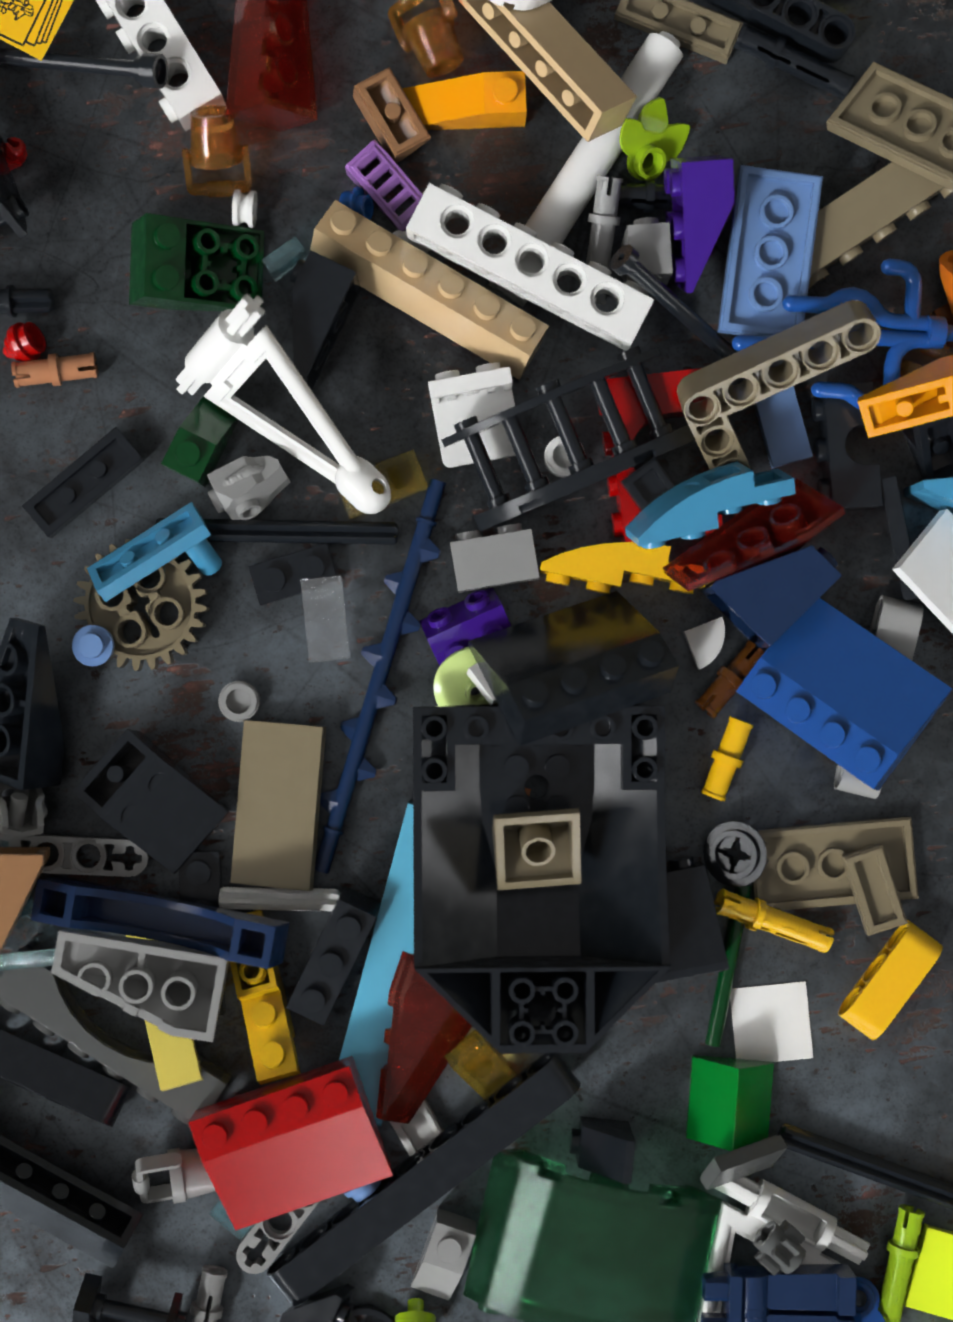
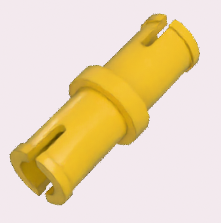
[701,716,754,802]

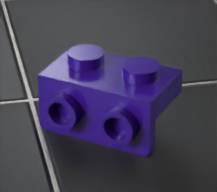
[420,588,511,666]

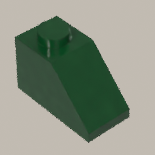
[161,397,238,487]

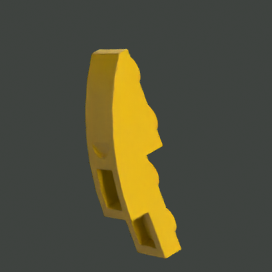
[539,542,708,594]
[230,910,301,1085]

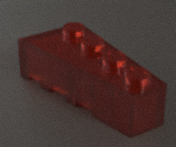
[225,0,318,132]

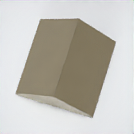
[492,808,581,890]

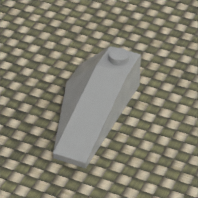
[51,930,229,1042]

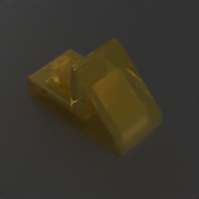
[445,1029,517,1099]

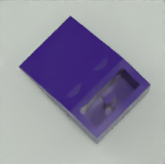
[664,155,734,293]

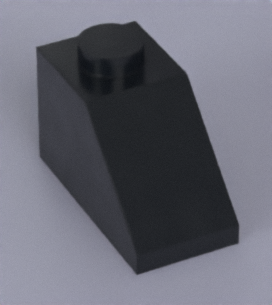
[570,1116,636,1184]

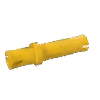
[714,888,834,953]

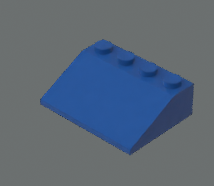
[736,598,953,791]

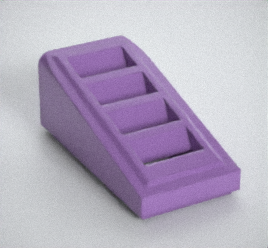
[345,139,423,232]

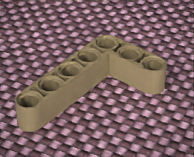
[677,300,881,470]

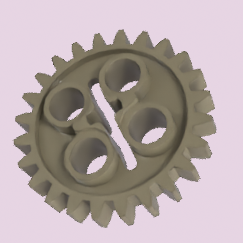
[73,539,209,671]

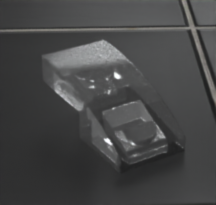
[300,576,350,663]

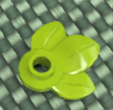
[619,97,690,181]

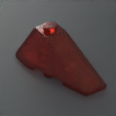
[663,476,845,591]
[376,951,472,1124]

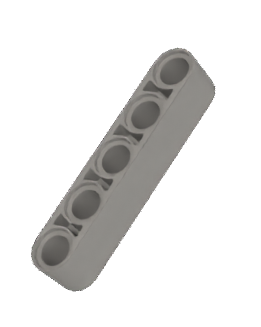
[834,595,924,799]

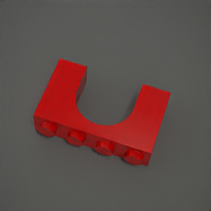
[598,368,724,543]

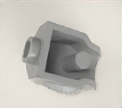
[207,456,291,520]
[0,783,48,838]

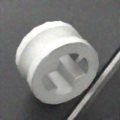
[232,189,257,228]

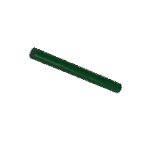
[705,885,752,1047]

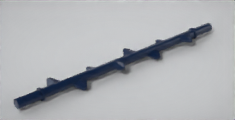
[315,479,446,874]

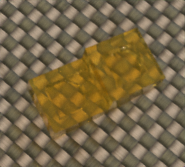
[339,450,428,520]

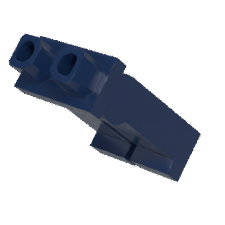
[701,1263,857,1322]

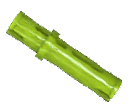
[878,1204,925,1322]

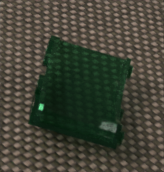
[463,1149,722,1322]

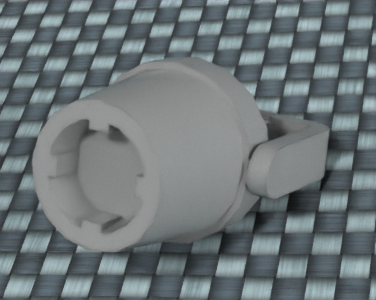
[132,1147,216,1204]

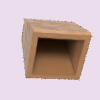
[0,847,50,953]

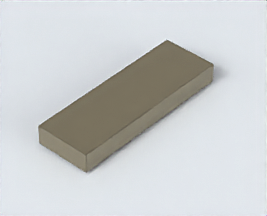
[614,0,743,64]

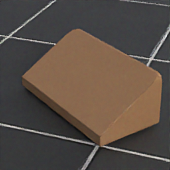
[353,67,431,164]

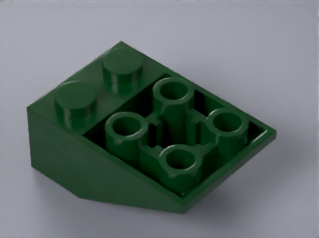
[129,213,264,311]

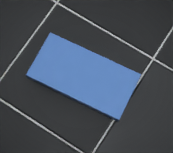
[717,165,823,336]

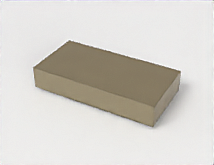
[841,844,908,936]

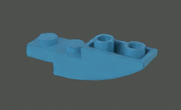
[625,461,796,549]

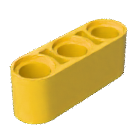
[838,920,943,1040]

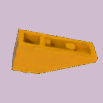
[402,71,527,130]
[857,355,953,438]

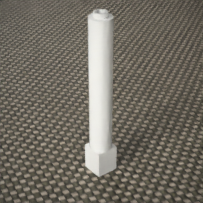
[489,31,683,307]

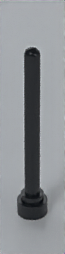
[0,48,168,89]

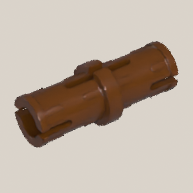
[695,640,764,719]

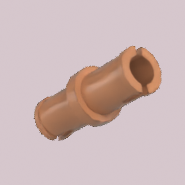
[11,352,99,388]

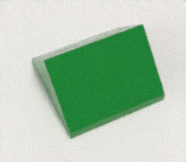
[686,1055,774,1151]

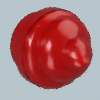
[2,322,46,362]

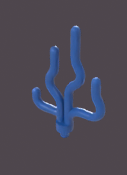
[732,258,953,410]

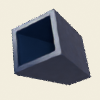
[700,546,842,648]

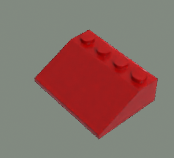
[188,1056,394,1231]

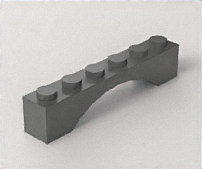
[0,944,232,1125]

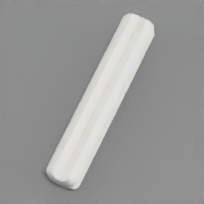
[219,887,340,911]

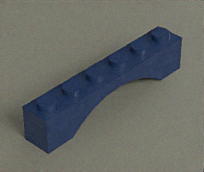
[31,876,290,969]

